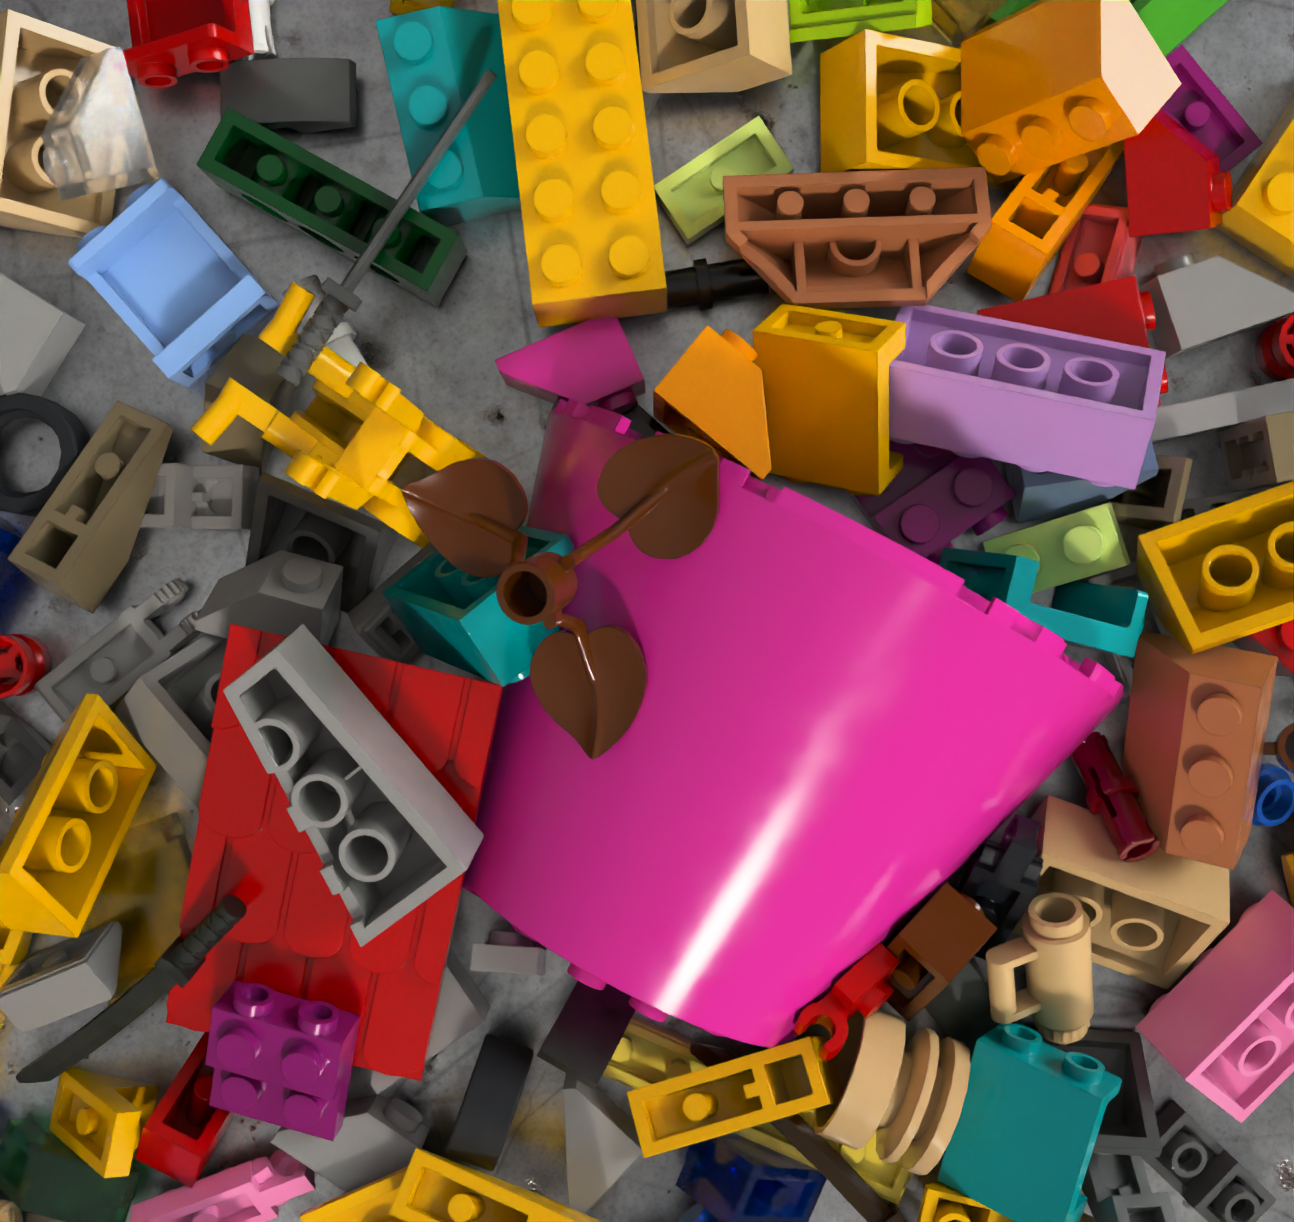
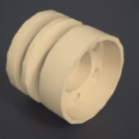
[813,1009,971,1175]

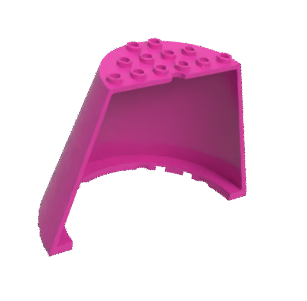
[463,399,1124,1048]

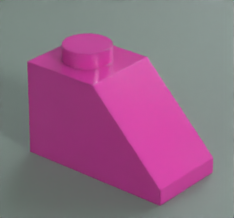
[495,316,646,414]

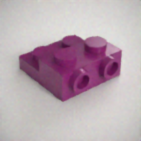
[848,439,1016,565]
[205,980,361,1141]

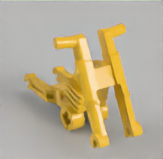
[190,281,488,549]

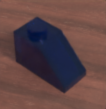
[675,1133,827,1222]

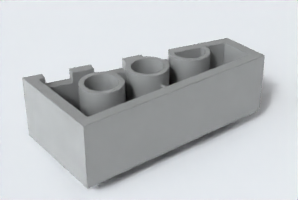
[223,624,484,947]

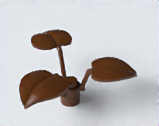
[401,434,720,759]

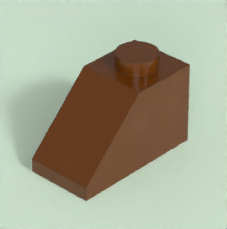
[886,882,998,1022]

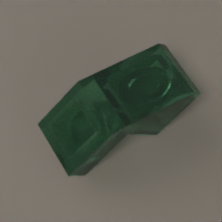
[0,1117,141,1222]

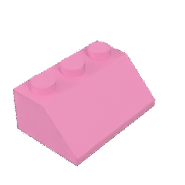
[1136,890,1294,1123]

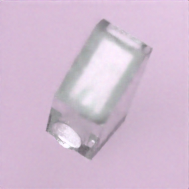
[41,46,160,201]

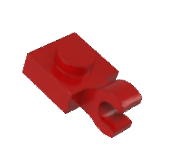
[793,942,899,1061]

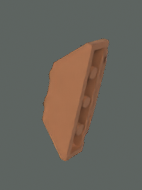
[723,167,992,309]

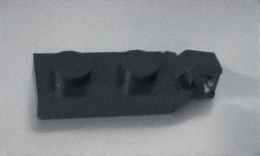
[954,814,1043,960]

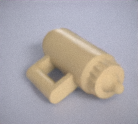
[986,892,1094,1046]

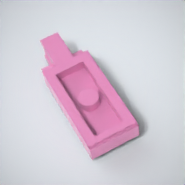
[130,1150,316,1222]

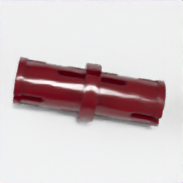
[1069,732,1160,862]

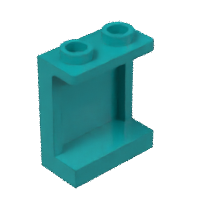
[939,547,1149,658]
[937,1023,1122,1222]

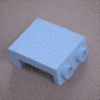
[68,178,280,388]

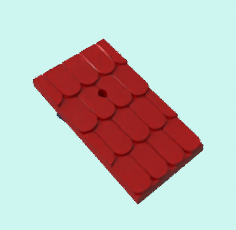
[166,623,504,1081]

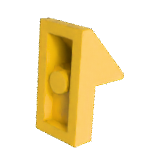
[49,1068,158,1178]

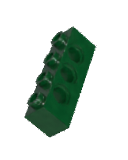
[196,107,468,307]

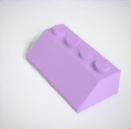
[889,305,1166,490]

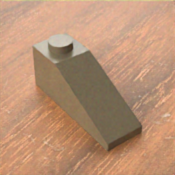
[7,400,173,614]

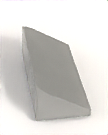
[0,921,123,1033]

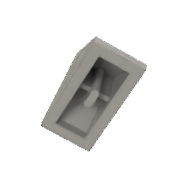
[0,272,86,397]
[563,1073,642,1214]

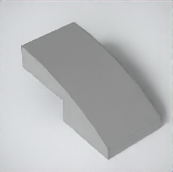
[140,463,260,530]

